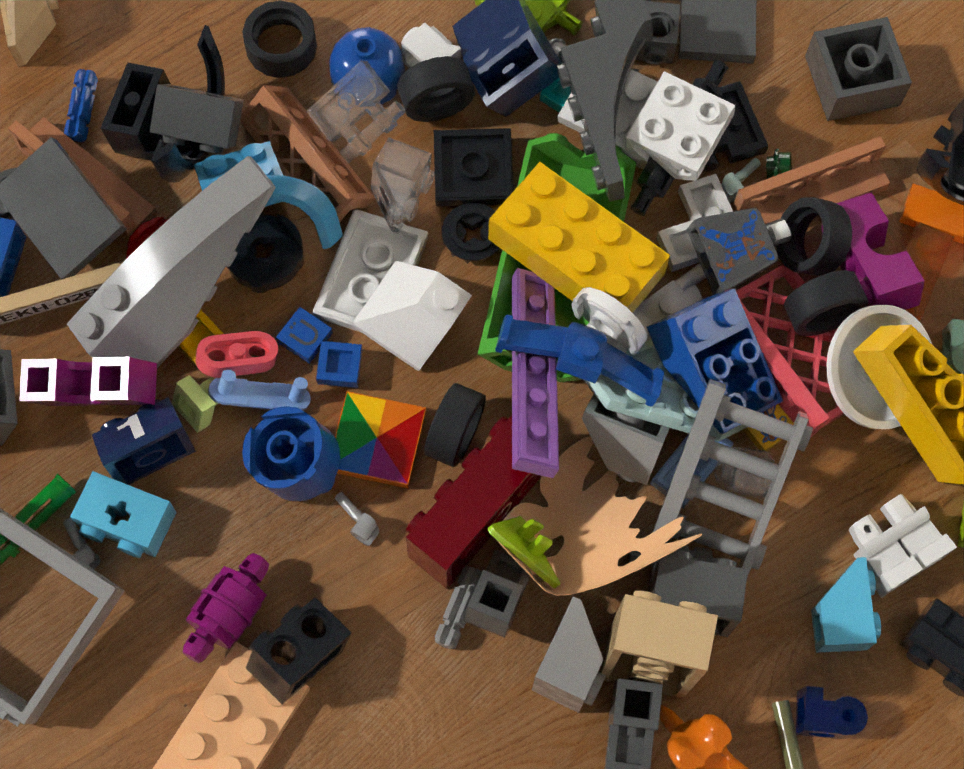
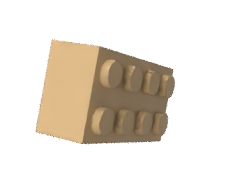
[600,591,718,699]

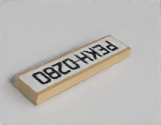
[0,263,122,325]

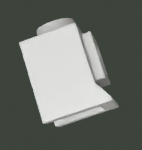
[401,22,461,68]

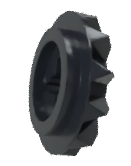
[442,203,500,264]

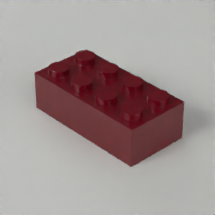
[405,415,542,589]

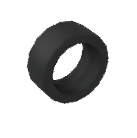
[242,0,317,78]
[397,56,475,122]
[776,197,853,276]
[784,270,869,336]
[424,383,486,467]

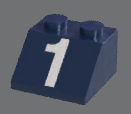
[92,397,196,485]

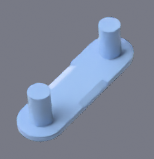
[208,370,311,411]

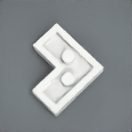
[657,174,733,272]

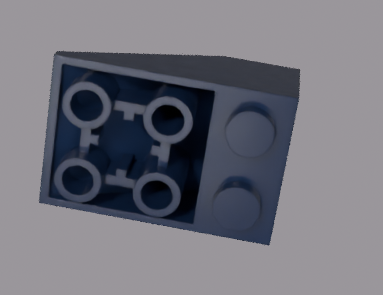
[452,0,562,117]

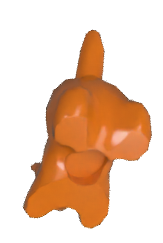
[659,705,749,769]

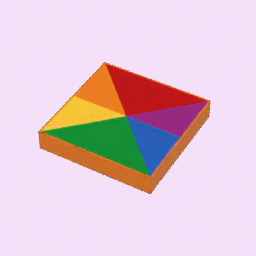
[335,391,427,489]

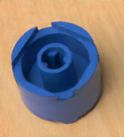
[242,406,340,502]

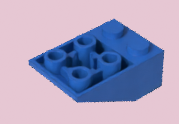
[646,288,783,434]

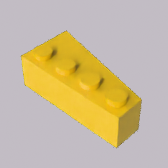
[853,325,964,485]

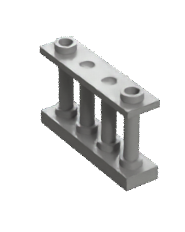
[652,379,813,577]

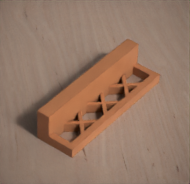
[240,85,375,222]
[8,117,158,239]
[732,136,891,224]

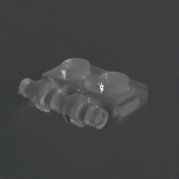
[306,60,406,163]

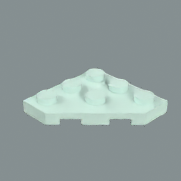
[583,339,748,442]

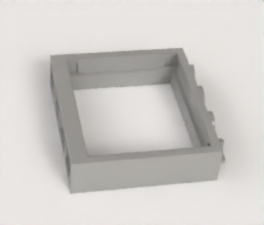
[0,508,125,727]

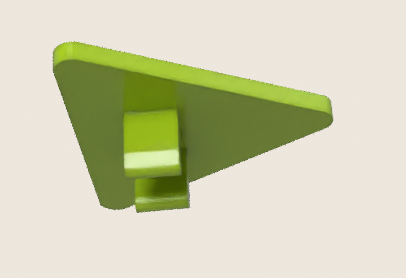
[487,516,560,589]

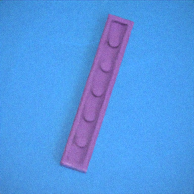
[512,268,559,478]

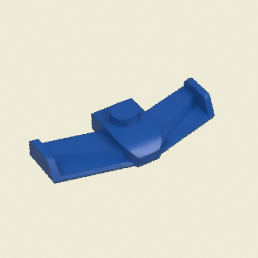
[495,315,664,407]

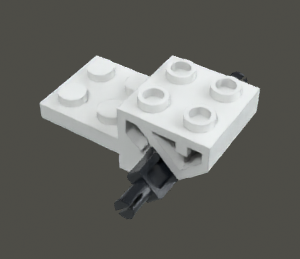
[558,60,735,216]

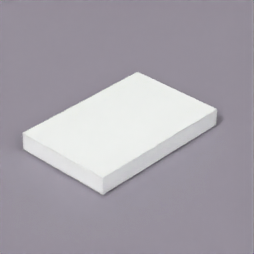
[312,209,428,333]

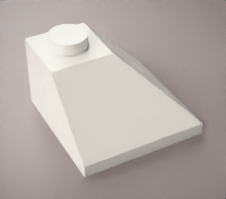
[351,261,472,371]

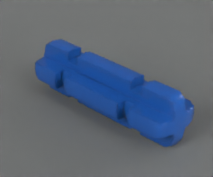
[64,69,98,143]

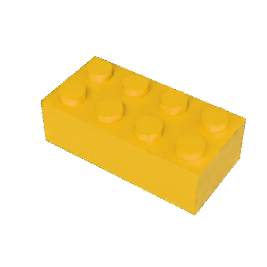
[488,162,670,313]

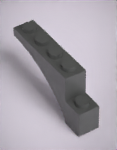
[556,0,653,202]

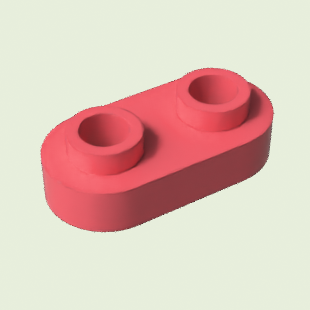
[195,331,278,378]

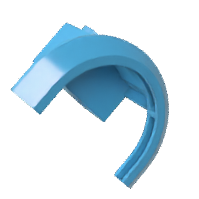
[194,141,343,284]

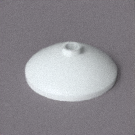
[826,305,932,429]

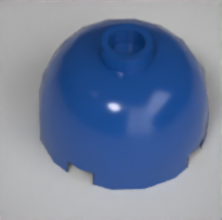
[329,27,405,107]

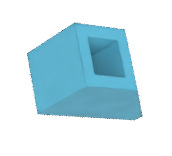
[811,557,881,653]

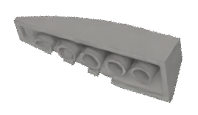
[67,156,276,368]

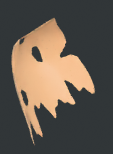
[498,436,703,596]

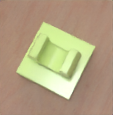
[172,375,218,433]

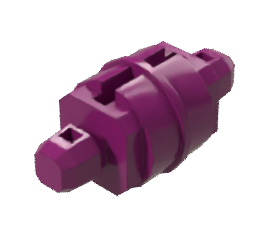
[182,553,269,664]

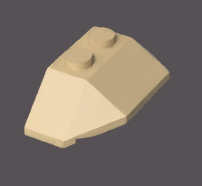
[0,0,59,67]

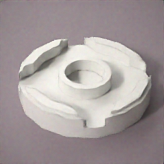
[571,287,648,354]

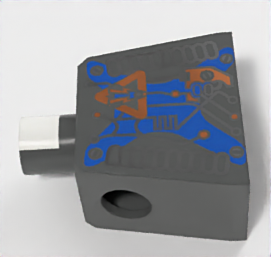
[687,208,791,295]

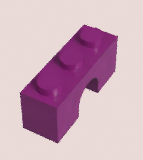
[822,192,925,310]
[19,357,157,406]

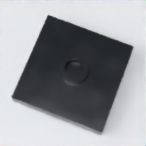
[434,128,514,206]

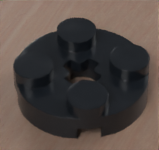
[227,212,304,293]

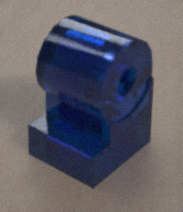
[796,686,868,739]

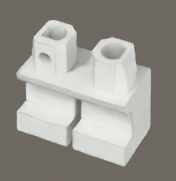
[848,494,957,598]

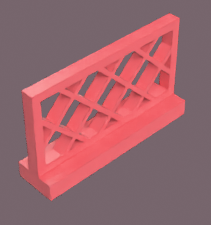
[736,265,866,437]

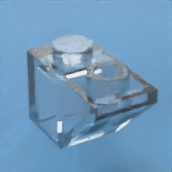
[371,137,435,234]

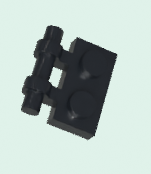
[704,81,768,172]

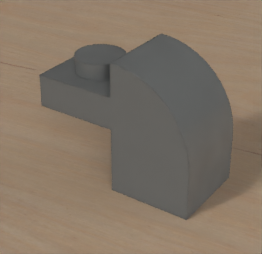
[464,550,530,638]
[604,678,663,769]

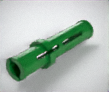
[0,473,77,566]

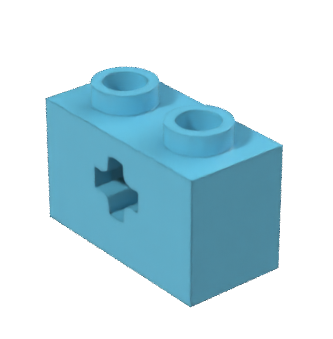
[70,471,177,558]

